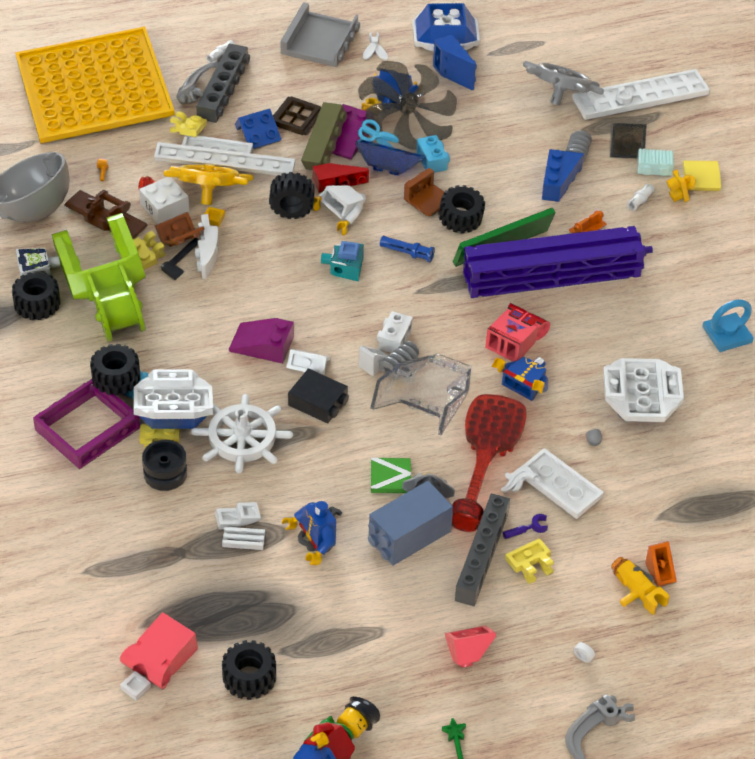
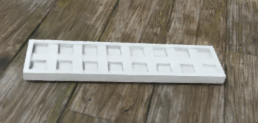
[572,69,710,120]

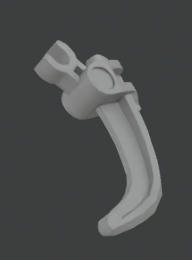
[176,60,219,104]
[565,694,635,759]

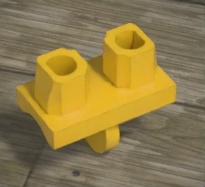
[666,169,696,202]

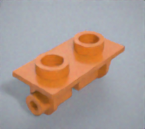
[569,210,607,233]

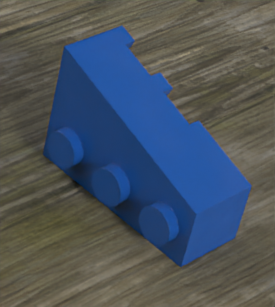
[542,149,584,202]

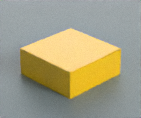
[204,206,225,227]

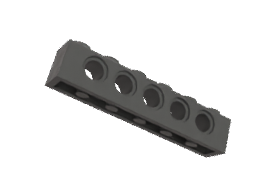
[196,43,250,123]
[455,493,510,607]

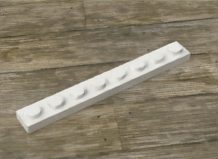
[154,142,296,176]

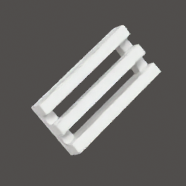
[222,527,265,550]

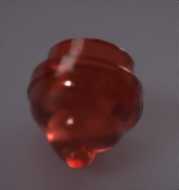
[138,176,155,189]

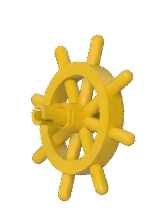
[163,164,253,205]

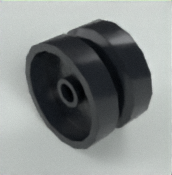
[142,439,187,491]

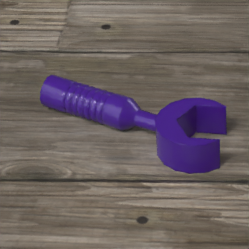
[503,514,548,539]

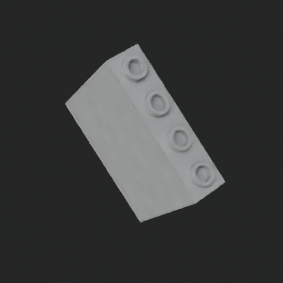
[281,2,360,67]

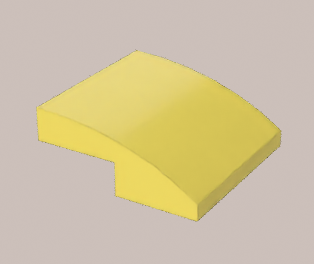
[683,160,721,191]

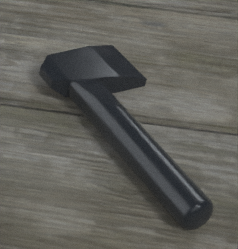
[161,238,199,280]

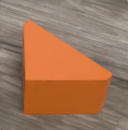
[645,541,677,586]

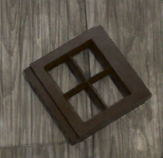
[273,96,321,136]

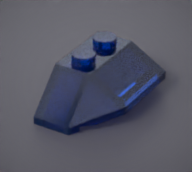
[355,139,426,176]

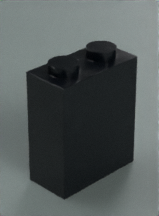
[288,368,349,424]

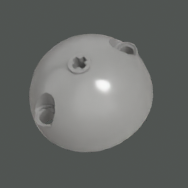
[0,152,70,223]

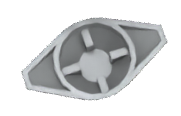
[402,472,455,499]

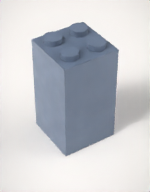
[368,481,453,566]

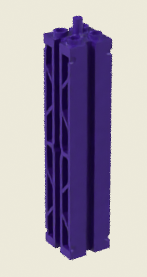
[463,226,653,298]

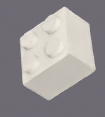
[139,177,189,224]

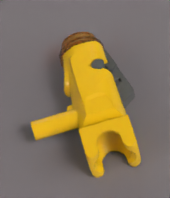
[611,557,669,615]

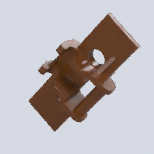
[64,190,148,239]

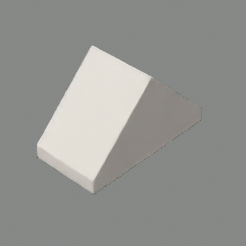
[359,345,388,376]

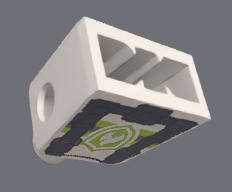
[16,248,60,276]

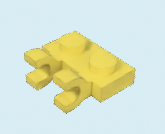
[170,111,207,137]
[133,231,166,269]
[139,424,180,448]
[505,538,554,584]

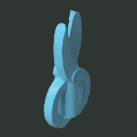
[358,119,399,152]

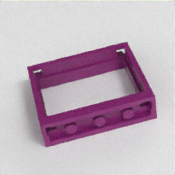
[33,379,140,469]

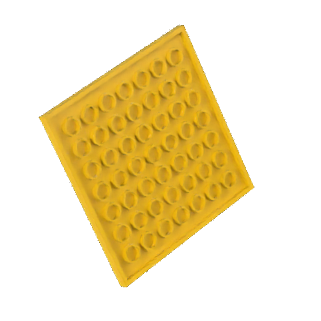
[15,26,175,144]

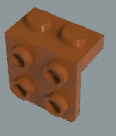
[404,168,444,216]
[155,212,205,247]

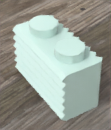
[637,148,674,176]

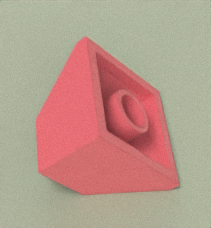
[445,625,496,667]

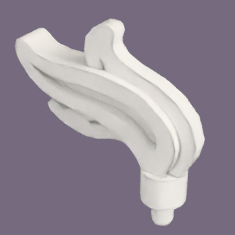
[501,466,540,493]

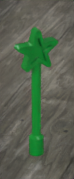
[442,718,466,759]

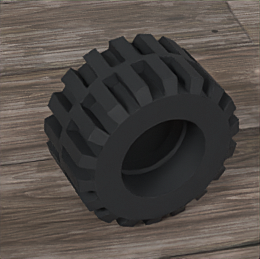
[269,172,315,219]
[438,185,485,233]
[12,271,61,320]
[90,344,141,395]
[222,640,276,700]

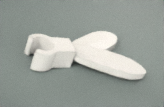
[363,32,388,61]

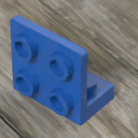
[235,108,281,149]

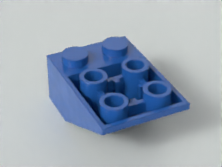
[433,35,477,90]

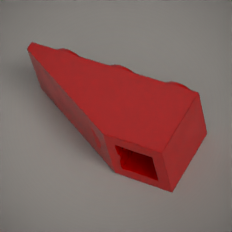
[313,163,369,193]

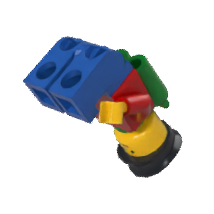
[293,696,380,759]

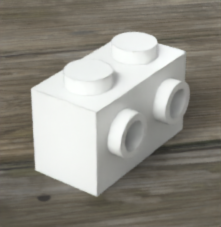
[377,311,413,353]

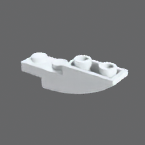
[195,214,218,279]

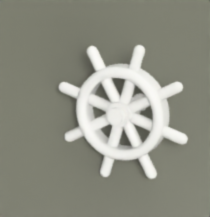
[191,394,293,474]

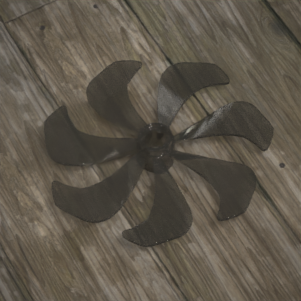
[358,61,457,150]

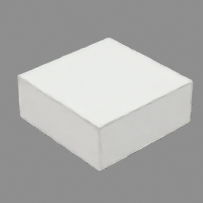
[120,671,151,701]

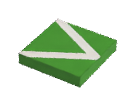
[371,458,411,493]

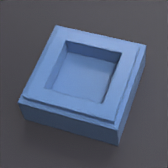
[338,241,360,260]

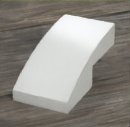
[215,502,261,529]

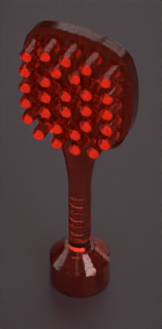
[452,394,527,532]

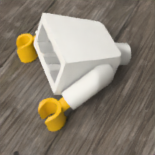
[313,185,366,235]

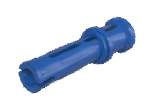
[380,235,435,263]

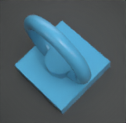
[702,299,754,352]

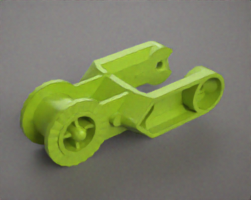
[51,213,146,342]

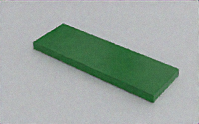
[453,208,556,267]

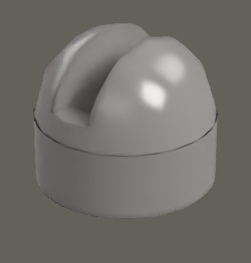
[585,429,602,446]

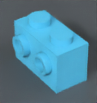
[416,135,450,173]

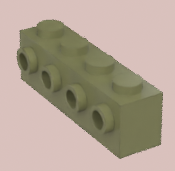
[301,102,347,170]

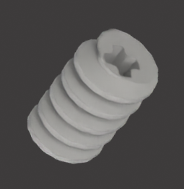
[566,130,592,163]
[379,341,419,380]

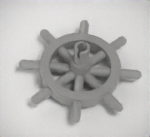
[523,61,604,105]

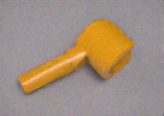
[97,158,108,181]

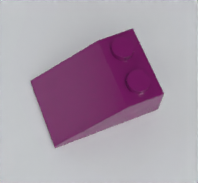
[332,104,374,160]
[229,318,294,364]

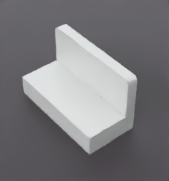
[286,349,331,375]

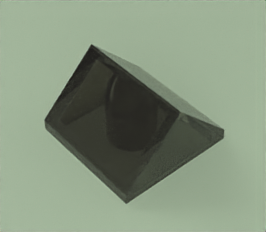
[609,123,647,159]

